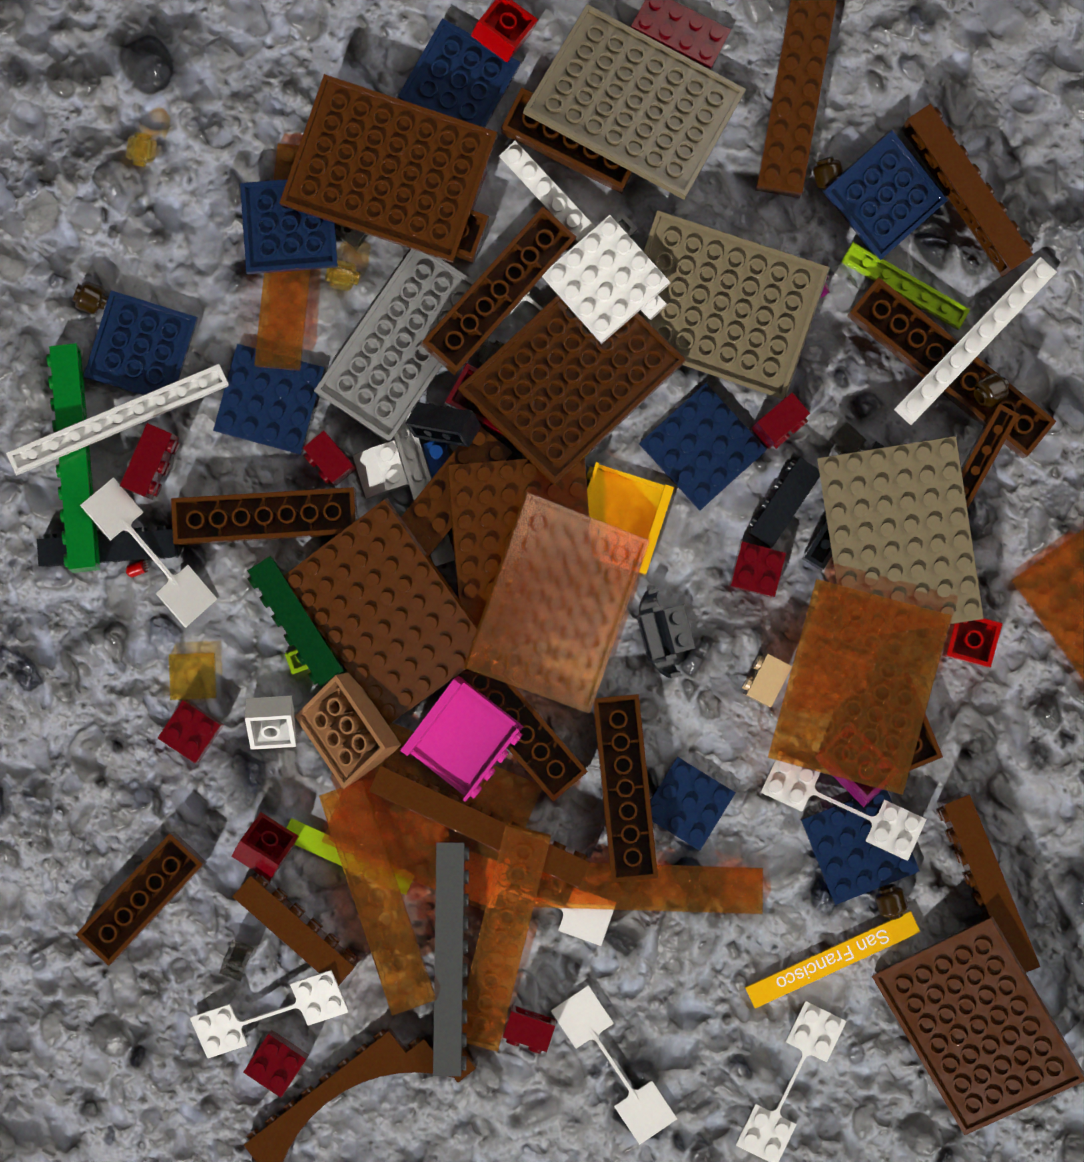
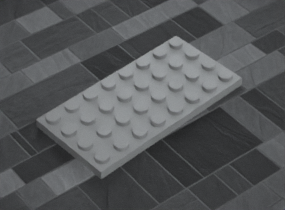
[314,249,475,442]

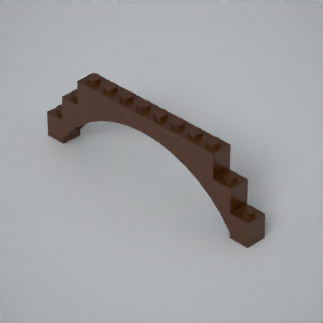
[244,1028,477,1162]

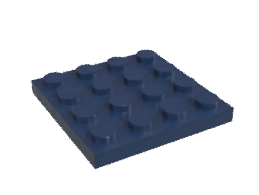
[398,18,521,128]
[822,130,947,260]
[240,179,338,274]
[83,290,198,395]
[213,344,325,455]
[639,383,767,511]
[800,786,920,905]

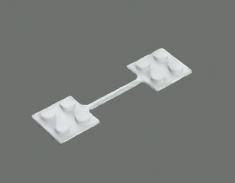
[80,477,217,628]
[761,752,927,861]
[465,851,616,946]
[190,970,349,1059]
[550,985,677,1145]
[736,1001,847,1162]

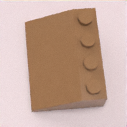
[295,673,401,789]

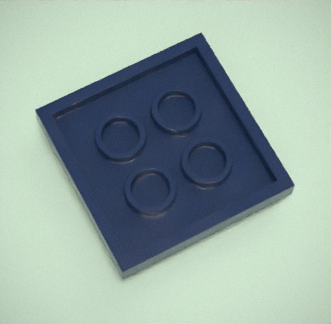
[650,756,736,851]

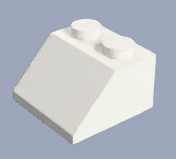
[353,440,409,499]
[245,696,296,749]

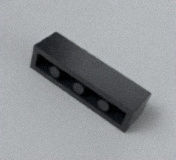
[747,457,820,549]

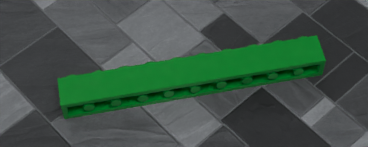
[46,343,100,573]

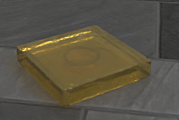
[169,653,217,700]

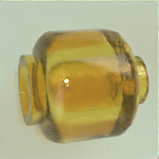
[126,132,157,167]
[325,260,360,291]

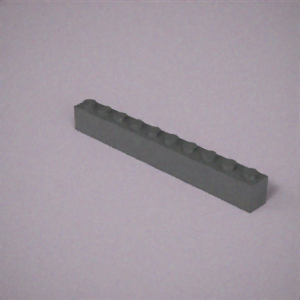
[433,842,469,1076]

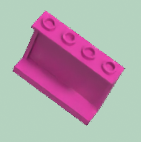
[400,676,524,802]

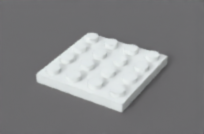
[542,215,671,344]

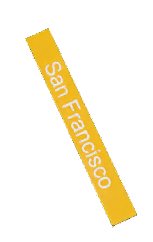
[745,911,920,1008]

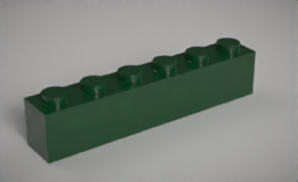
[247,556,345,687]

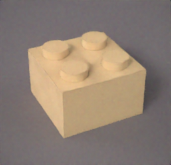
[742,654,792,707]

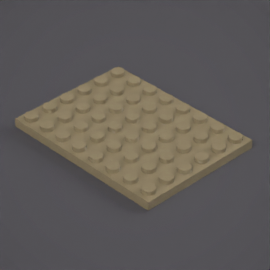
[523,4,746,200]
[638,210,830,400]
[817,436,984,640]

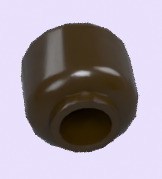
[813,156,843,189]
[72,281,108,314]
[974,373,1009,407]
[875,884,908,920]

